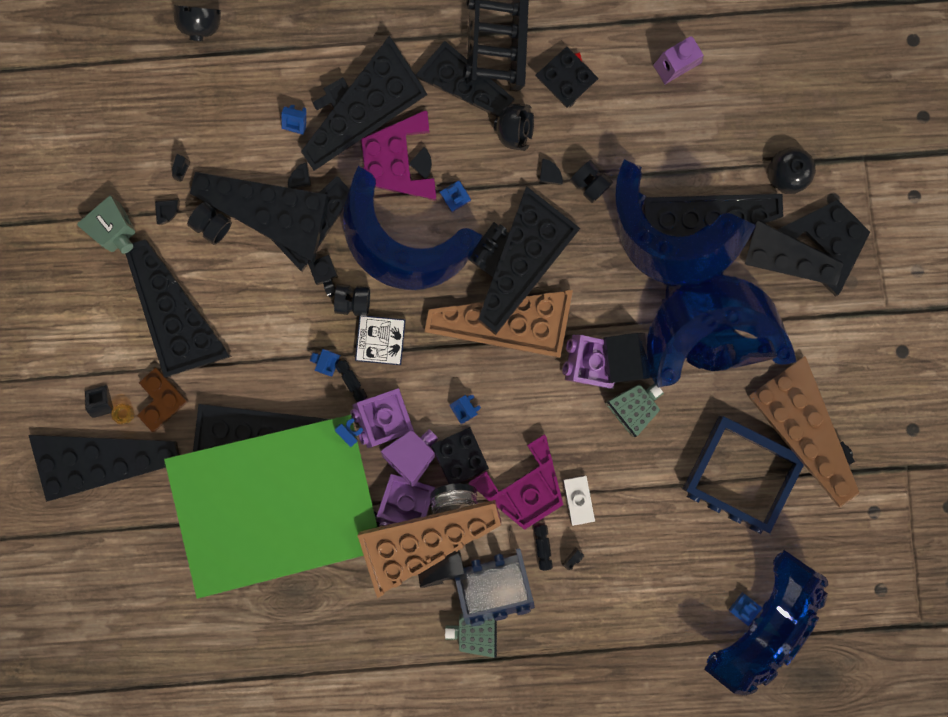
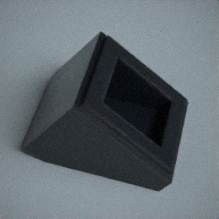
[84,385,114,418]

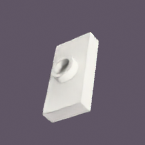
[563,475,595,526]

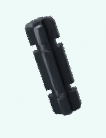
[335,360,367,402]
[534,525,553,571]

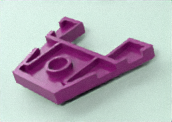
[361,111,437,200]
[469,434,563,530]

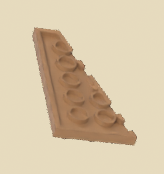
[425,290,573,358]
[749,356,860,508]
[357,500,501,599]

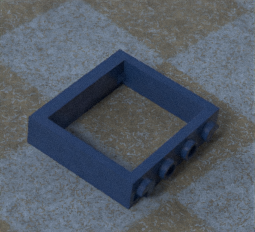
[682,416,804,534]

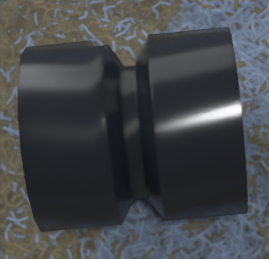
[569,160,613,203]
[187,202,232,245]
[334,284,370,317]

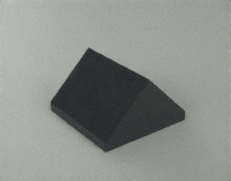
[603,333,651,383]

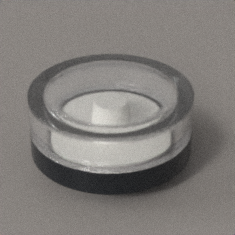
[430,484,478,514]

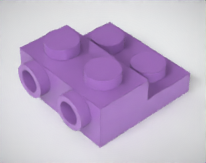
[562,335,614,389]
[350,388,414,448]
[376,474,435,527]

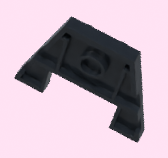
[778,200,870,296]

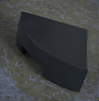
[409,147,432,179]
[172,154,190,182]
[539,159,563,185]
[288,162,311,189]
[155,200,180,225]
[562,547,584,570]

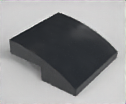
[418,550,465,588]

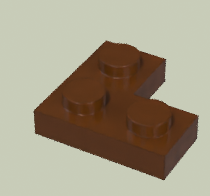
[137,367,188,432]

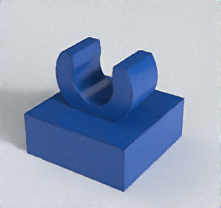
[282,105,307,135]
[440,180,471,212]
[309,349,340,377]
[449,395,481,424]
[334,418,363,447]
[729,592,762,626]

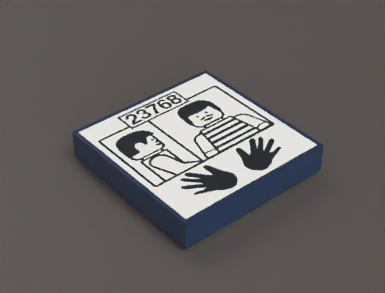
[355,316,406,365]

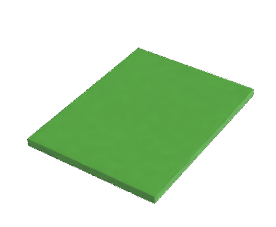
[164,415,377,599]

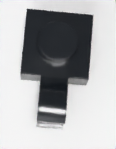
[312,77,349,111]
[308,255,338,298]

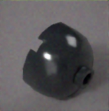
[174,5,221,41]
[494,104,534,151]
[767,147,816,194]

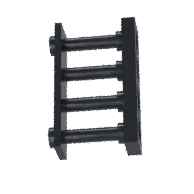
[463,0,529,92]

